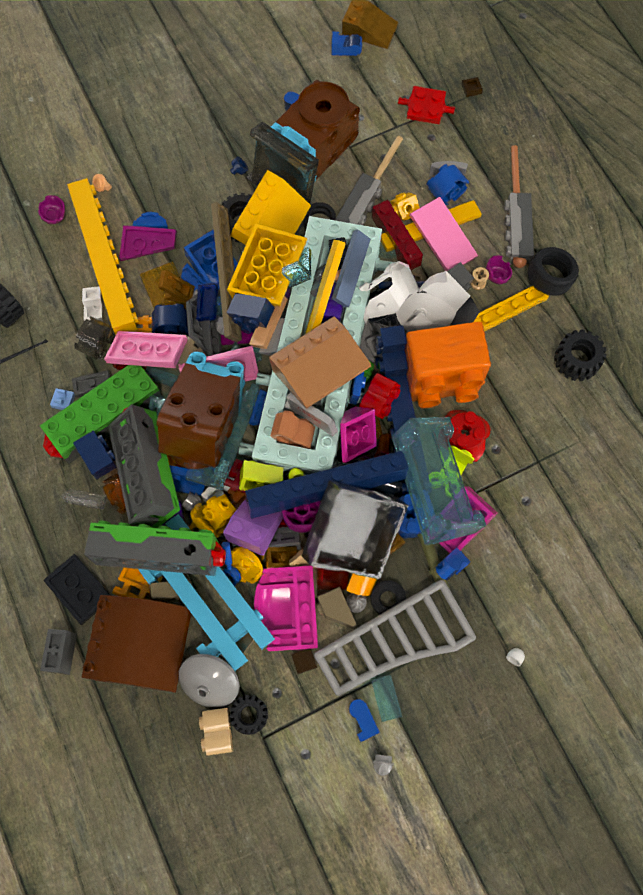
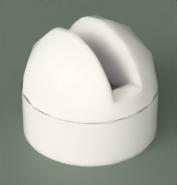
[506,648,525,666]

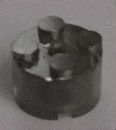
[74,316,116,360]

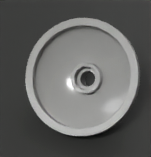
[179,654,239,708]

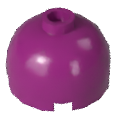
[282,501,322,533]

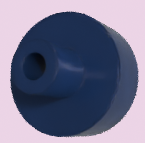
[230,156,248,175]

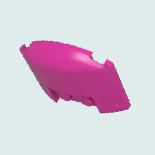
[254,566,318,651]

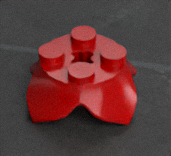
[437,410,490,462]

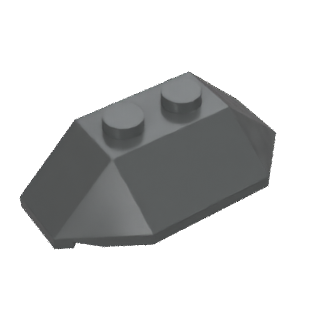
[186,288,222,356]

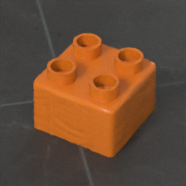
[405,322,491,408]

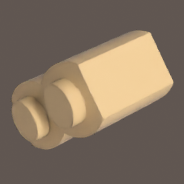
[199,708,233,756]

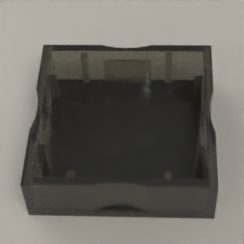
[301,480,409,579]

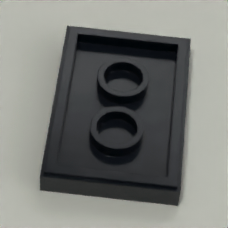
[43,554,111,625]

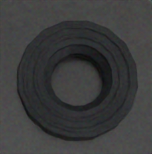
[370,580,406,616]

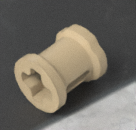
[471,267,489,290]

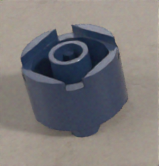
[151,304,189,336]

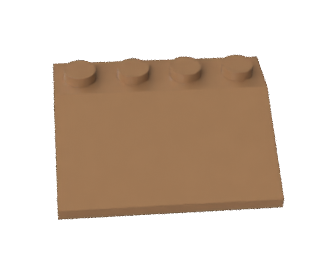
[269,317,371,409]

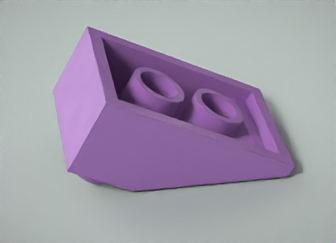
[223,499,283,556]

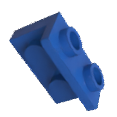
[169,465,207,496]

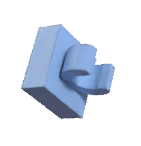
[50,388,75,410]

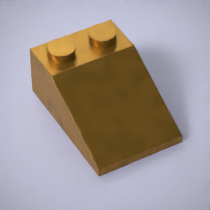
[342,0,398,49]

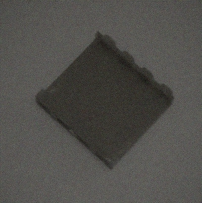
[246,121,319,204]

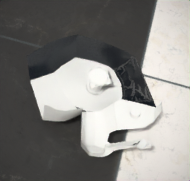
[359,261,479,337]

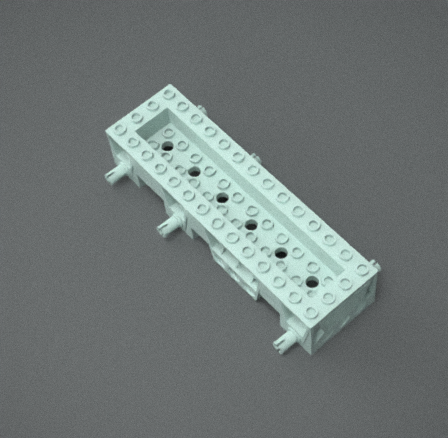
[239,216,395,475]

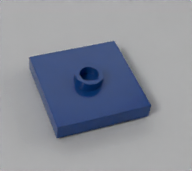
[349,372,366,404]

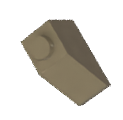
[316,587,357,629]

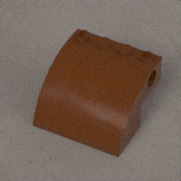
[81,595,191,693]

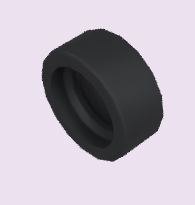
[303,202,336,231]

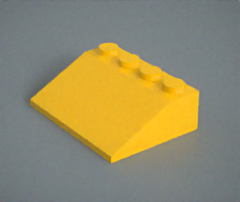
[231,170,311,245]
[227,224,308,306]

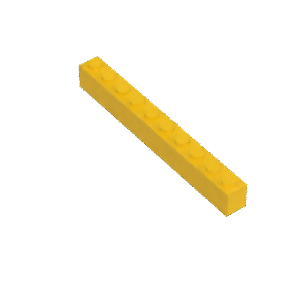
[67,178,139,335]

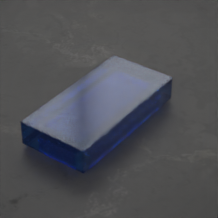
[196,283,218,322]

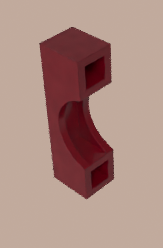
[372,200,423,270]

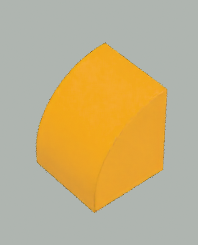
[346,568,378,596]

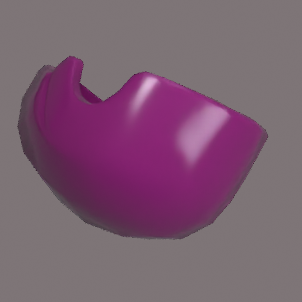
[38,195,66,224]
[485,255,513,285]

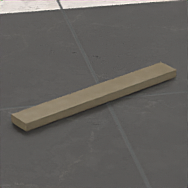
[211,202,242,342]

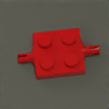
[398,86,455,125]

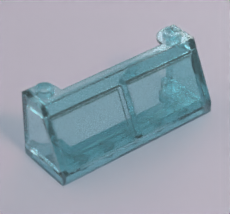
[392,417,486,545]

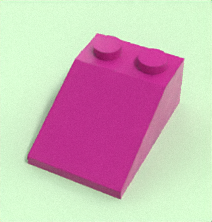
[340,407,376,463]
[425,486,498,553]

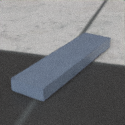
[332,229,371,307]

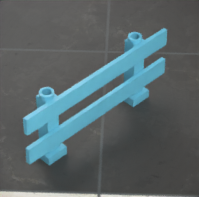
[138,514,275,671]

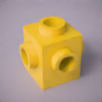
[390,192,420,220]
[202,494,236,530]

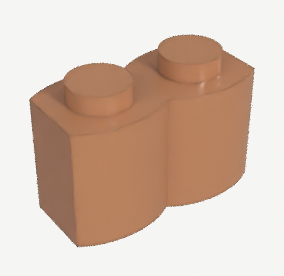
[270,411,315,449]

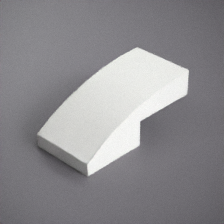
[82,287,104,325]

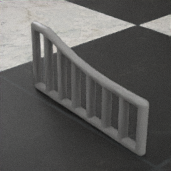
[314,579,476,696]

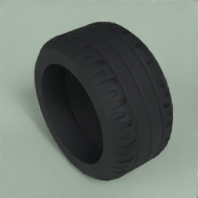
[528,247,579,296]

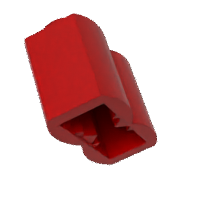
[359,373,401,419]

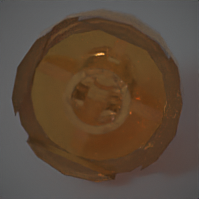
[102,474,126,514]

